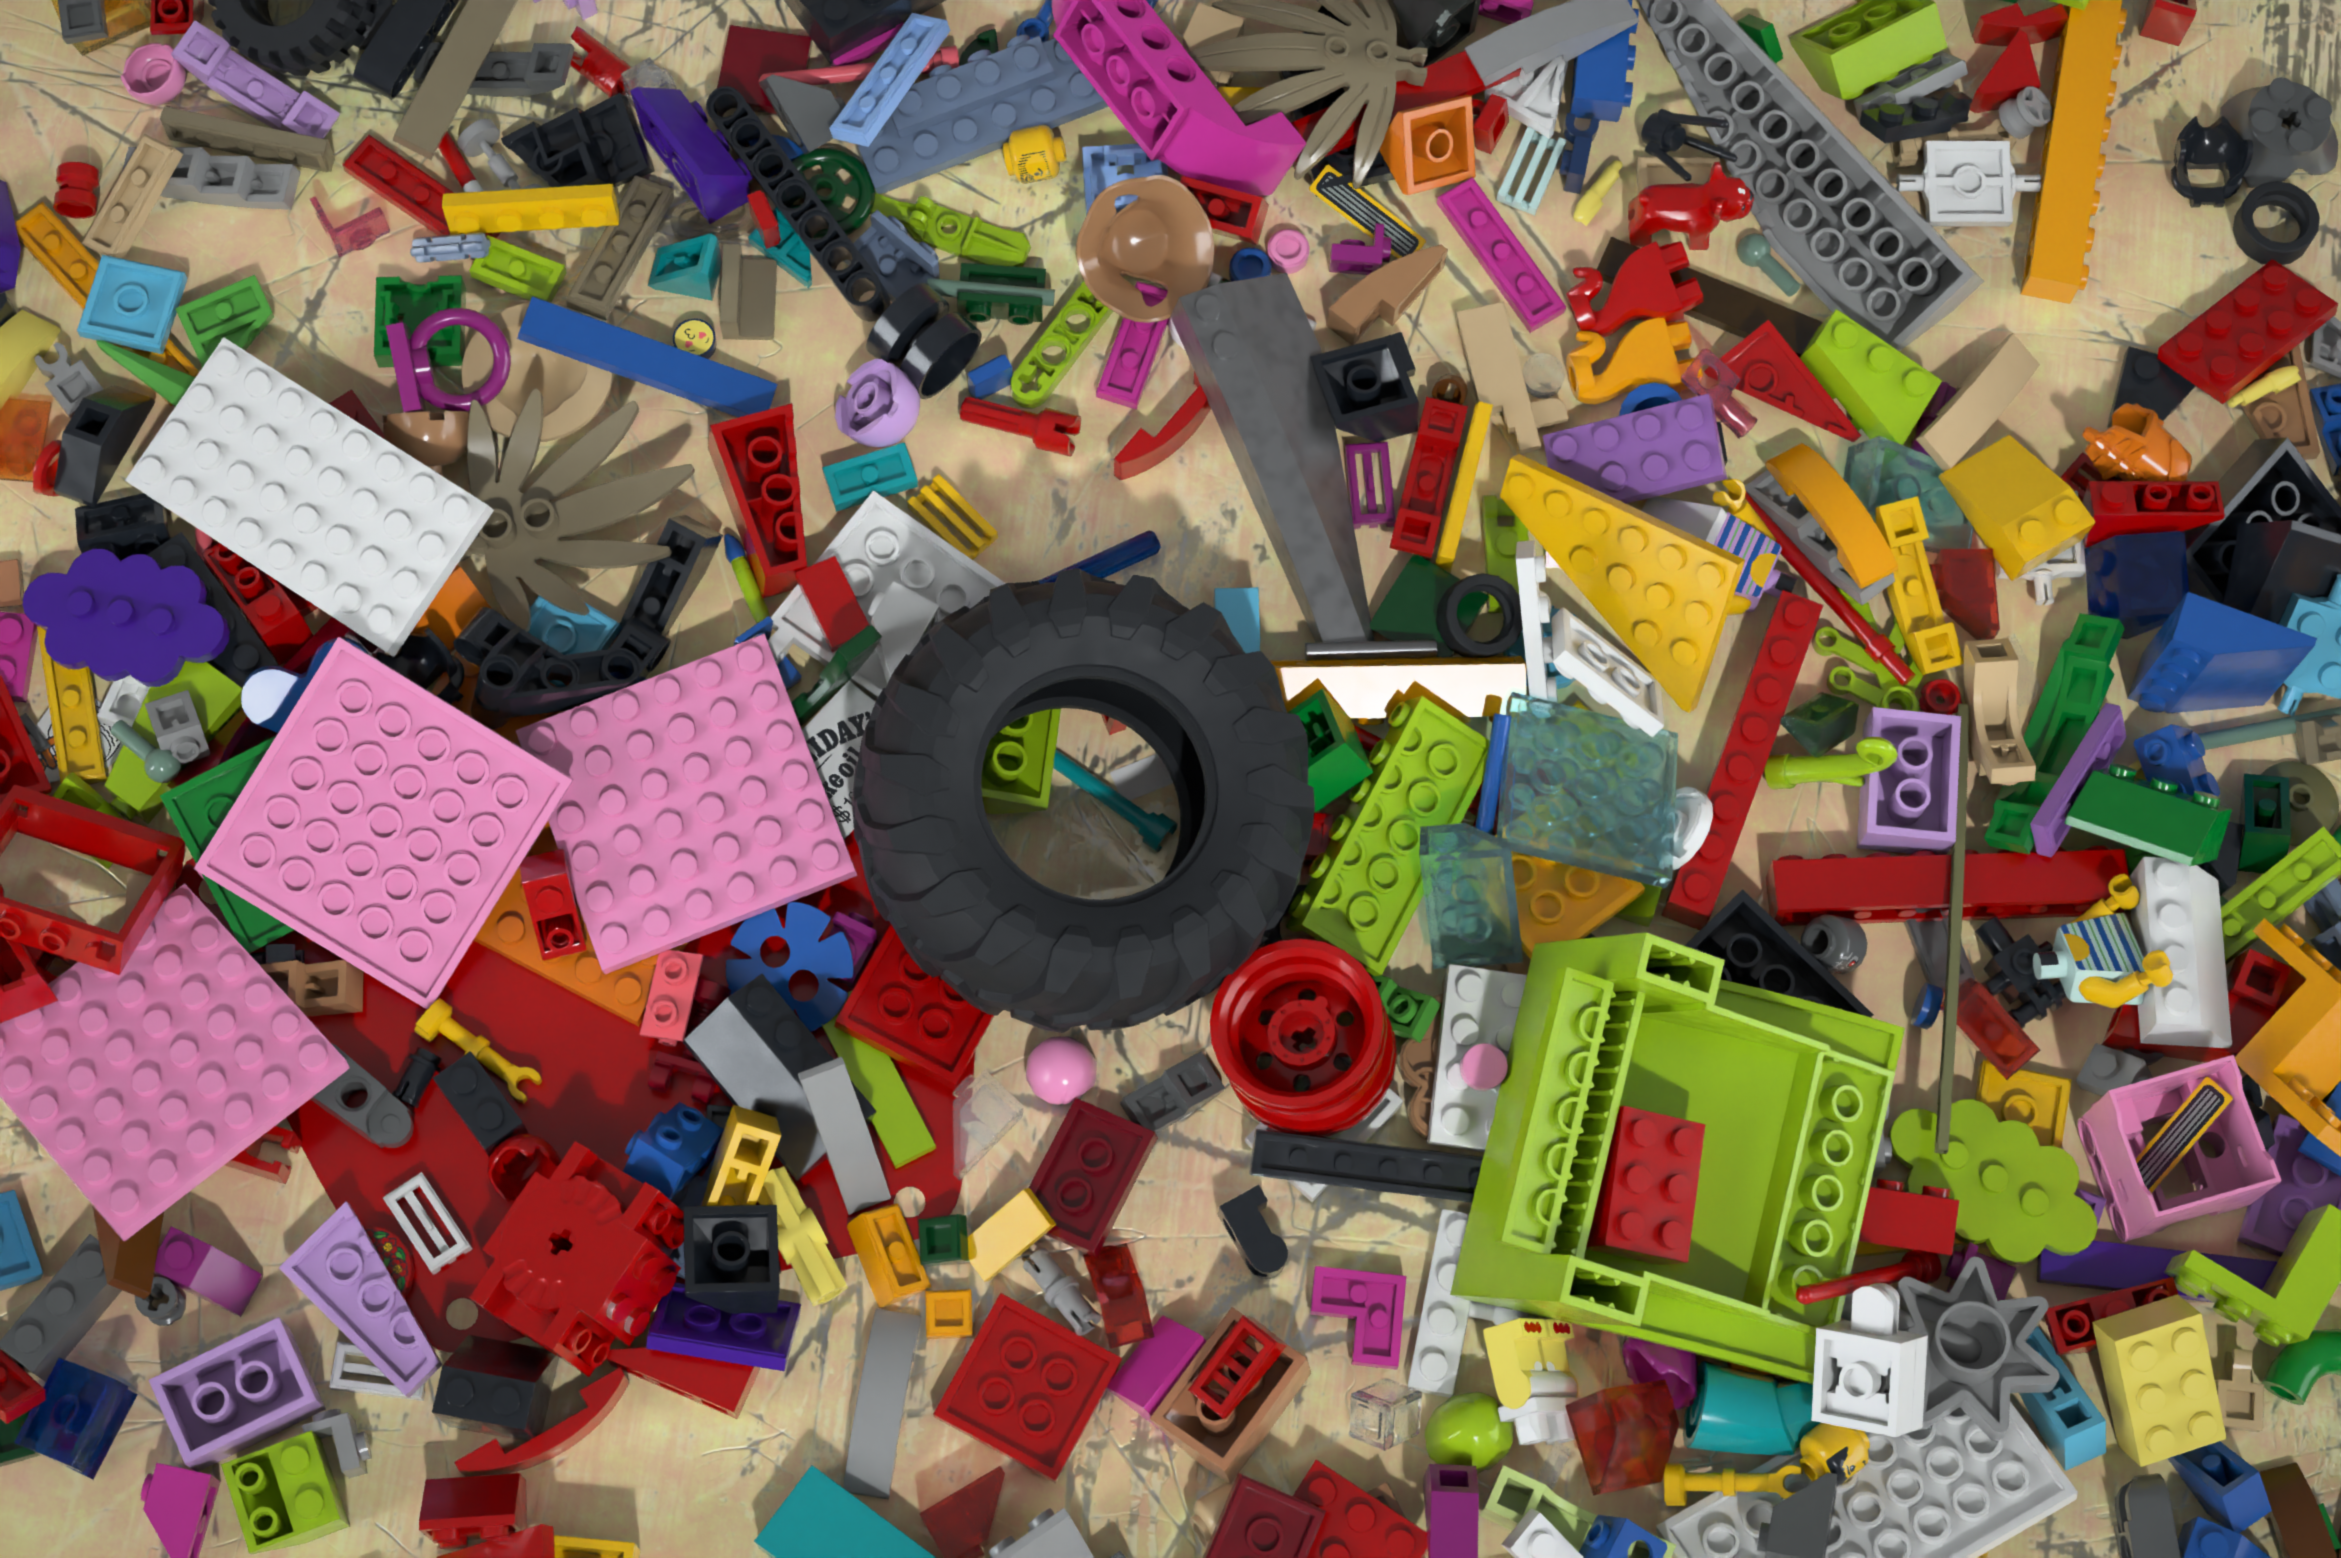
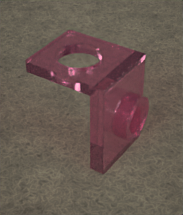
[310,196,390,257]

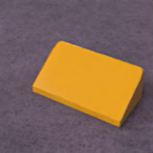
[847,1203,932,1308]

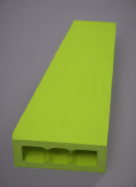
[104,661,243,824]

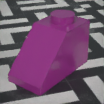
[154,1226,263,1317]

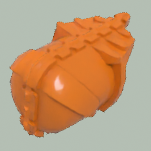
[2082,403,2192,481]

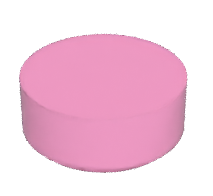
[1267,229,1310,274]
[1460,1043,1508,1091]

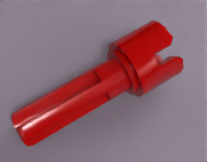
[960,397,1081,457]

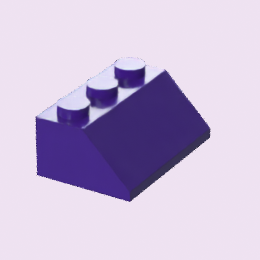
[630,87,752,224]

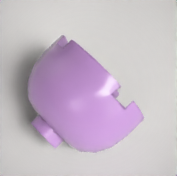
[835,359,920,447]

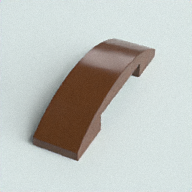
[2259,1462,2337,1558]

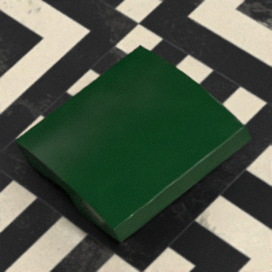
[1369,554,1489,657]

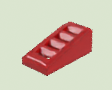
[1188,1315,1287,1419]

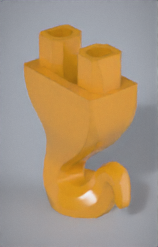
[1566,318,1703,405]

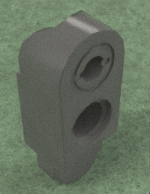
[310,1043,414,1148]
[2114,1473,2181,1558]

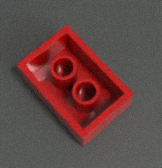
[1586,1106,1706,1265]

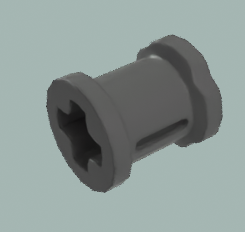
[135,1277,186,1326]

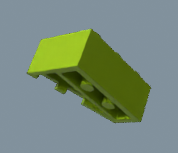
[1800,309,1942,462]

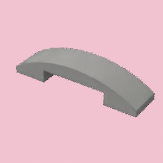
[843,1309,921,1499]

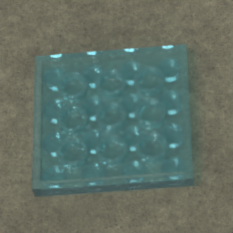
[1496,692,1678,888]

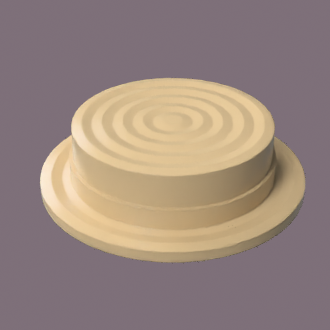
[461,302,613,442]

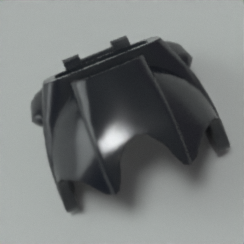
[2171,116,2253,208]
[377,627,464,704]

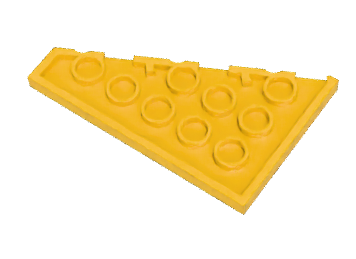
[1500,454,1745,713]

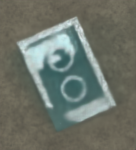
[1843,436,1974,559]

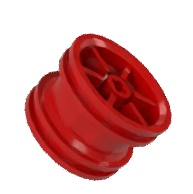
[1210,939,1397,1137]

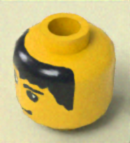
[1799,1423,1870,1487]

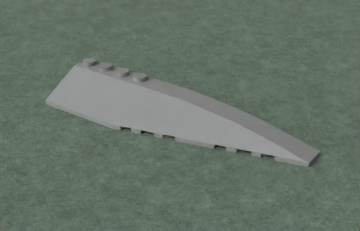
[1638,0,1984,351]

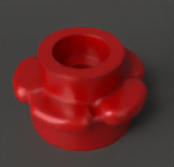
[1919,679,1962,715]

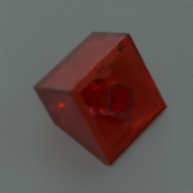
[1565,1379,1680,1496]

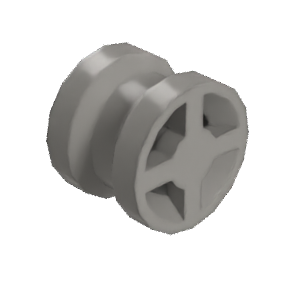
[1999,86,2053,139]

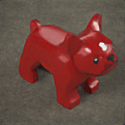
[1628,162,1754,250]

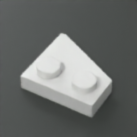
[1484,55,1568,139]

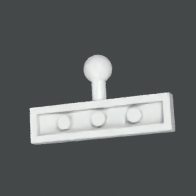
[1516,540,1558,721]
[1407,1209,1529,1398]

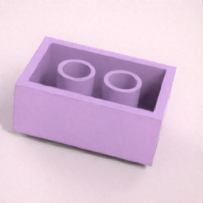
[1857,707,1961,855]
[148,1317,326,1472]

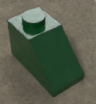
[2238,773,2291,874]

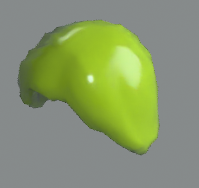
[1424,1392,1514,1475]

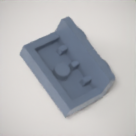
[844,210,940,302]

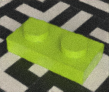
[469,235,567,302]

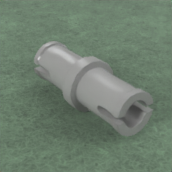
[1023,1248,1101,1336]

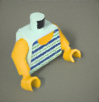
[2033,874,2173,1008]

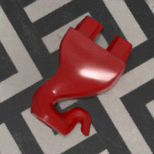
[1566,241,1704,338]

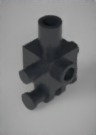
[1975,916,2067,1030]

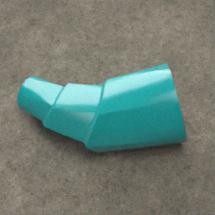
[1683,1361,1821,1456]

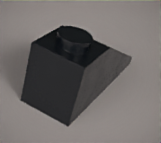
[620,515,723,636]

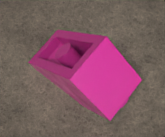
[141,1463,221,1558]

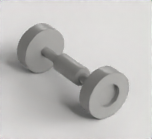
[457,119,542,190]

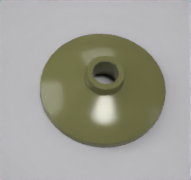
[2261,761,2339,846]

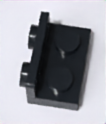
[75,493,171,561]

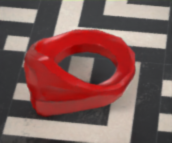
[33,440,61,497]

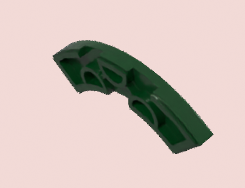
[791,625,882,726]

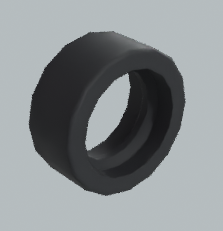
[2233,181,2320,265]
[1436,573,1523,658]

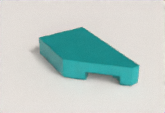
[748,208,812,289]

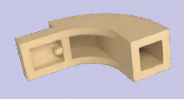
[1964,638,2036,785]

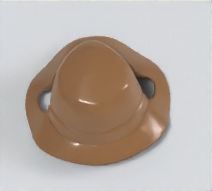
[1076,175,1214,323]

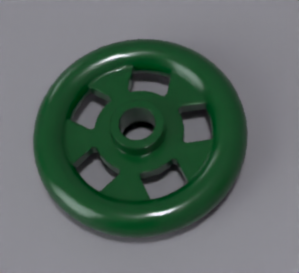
[790,148,875,239]

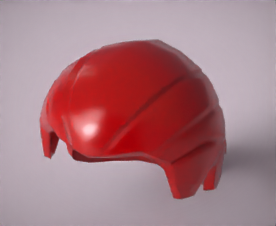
[487,1134,561,1202]

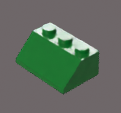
[2064,763,2232,866]

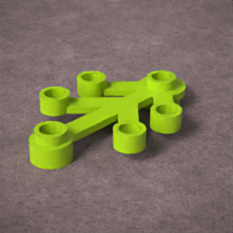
[1812,585,1923,712]

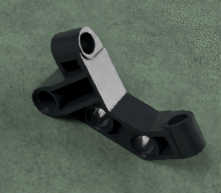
[453,607,671,729]

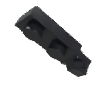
[1859,92,1972,144]

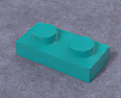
[822,442,918,512]

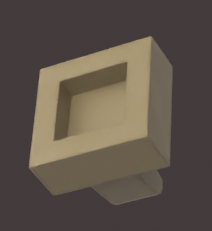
[2295,713,2341,765]

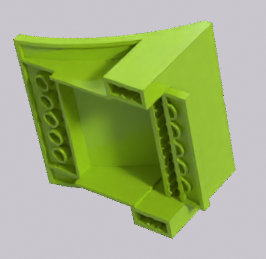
[1450,932,1905,1385]

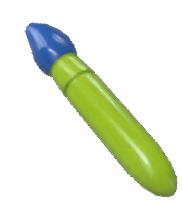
[724,534,770,623]

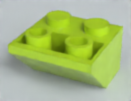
[221,1430,350,1555]

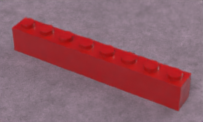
[1661,590,1824,930]
[1766,845,2129,926]

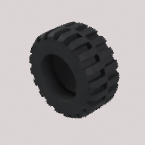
[208,0,378,76]

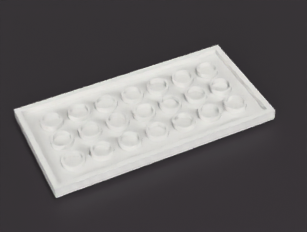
[125,337,494,657]
[1656,1402,2078,1558]

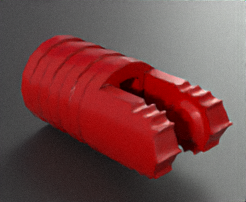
[570,26,637,98]

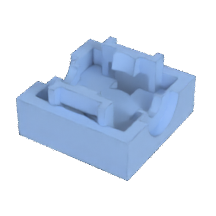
[1082,144,1168,216]

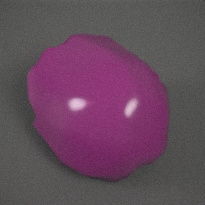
[1622,1337,1698,1410]

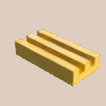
[907,474,998,560]

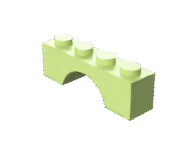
[1479,1465,1676,1558]

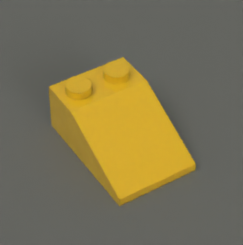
[1938,435,2096,581]

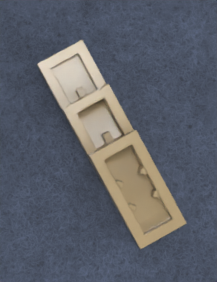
[1916,333,2040,471]

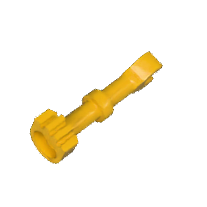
[414,998,542,1104]
[1664,1463,1803,1506]

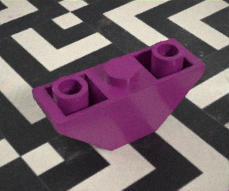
[1423,1464,1479,1558]

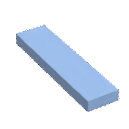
[829,13,951,147]

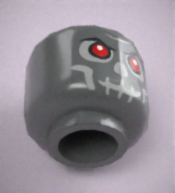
[1800,914,1868,975]

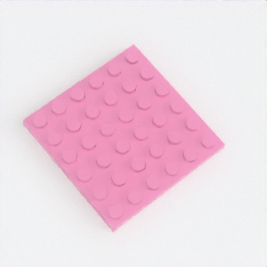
[516,634,858,974]
[194,637,573,1009]
[0,884,350,1242]

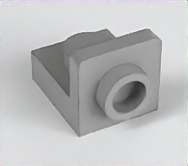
[145,690,210,765]

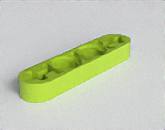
[1011,281,1113,409]

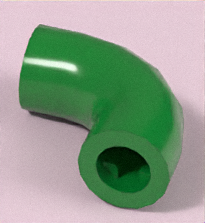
[2261,1329,2341,1405]

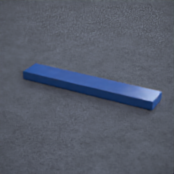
[517,296,778,418]

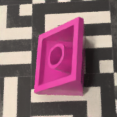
[1107,1315,1206,1435]

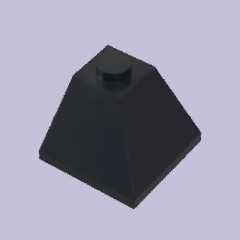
[1310,335,1419,442]
[683,1205,780,1314]

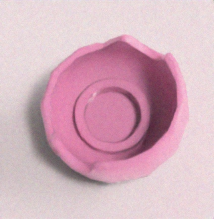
[120,43,186,106]
[1026,1036,1097,1105]

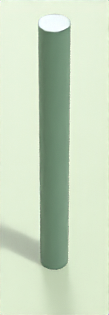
[2198,707,2341,750]

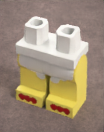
[1483,1318,1586,1445]

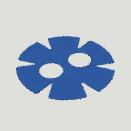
[726,902,853,1032]

